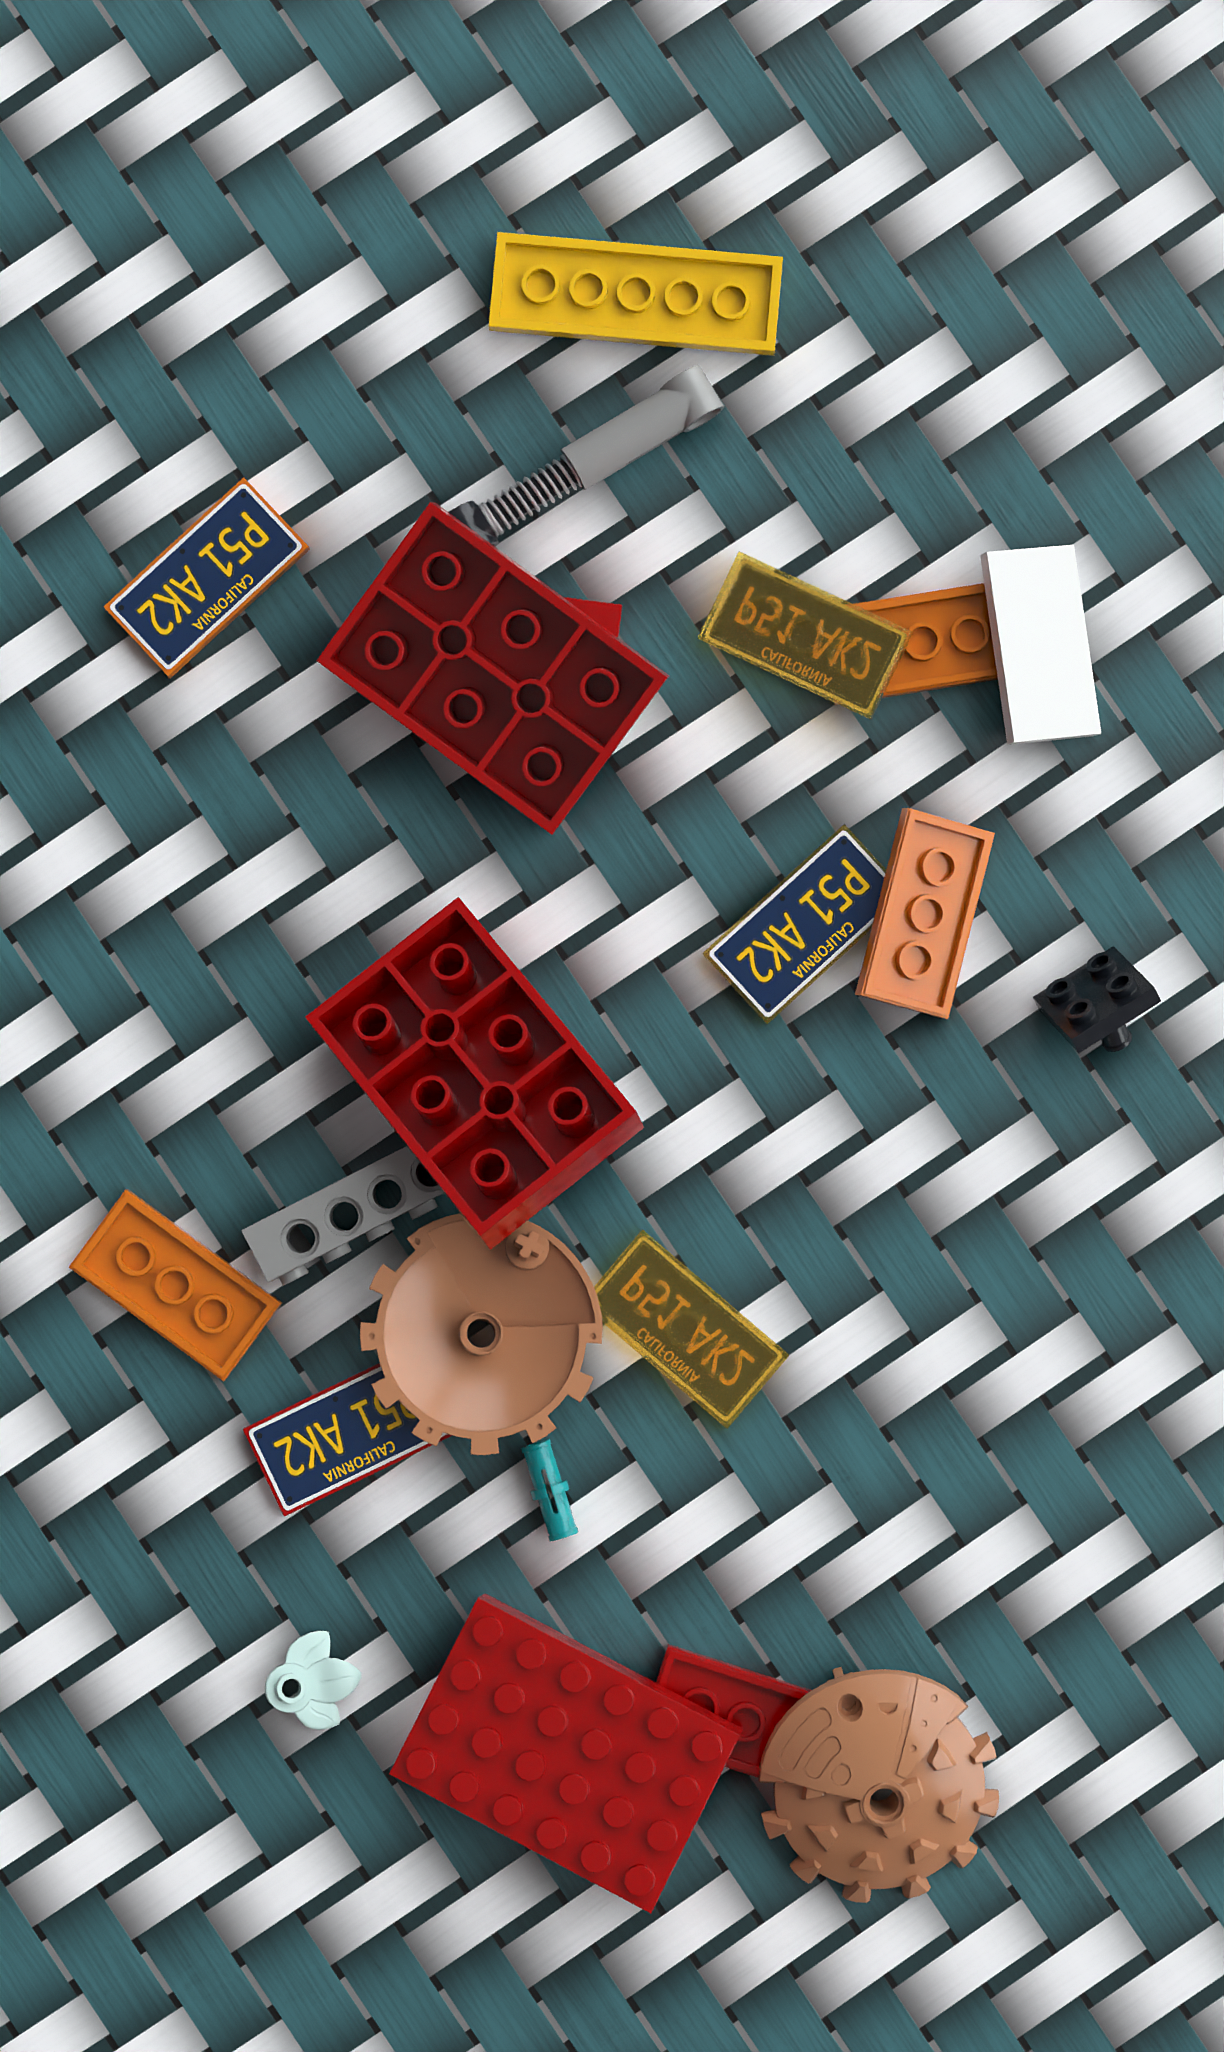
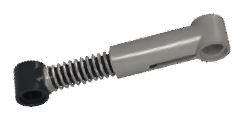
[449,365,724,547]

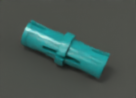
[521,1439,579,1541]

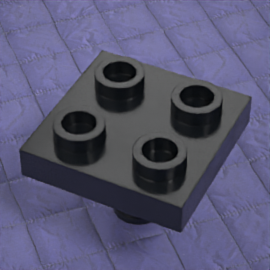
[1033,946,1161,1053]

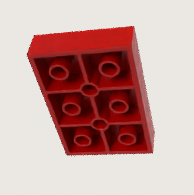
[316,502,669,835]
[305,897,644,1250]
[389,1593,743,1914]

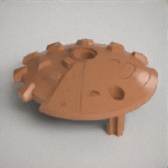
[360,1213,603,1455]
[758,1667,999,1903]

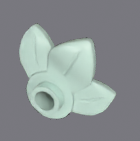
[265,1631,361,1730]

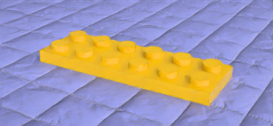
[489,232,783,356]

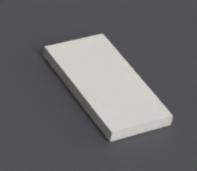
[980,545,1101,745]

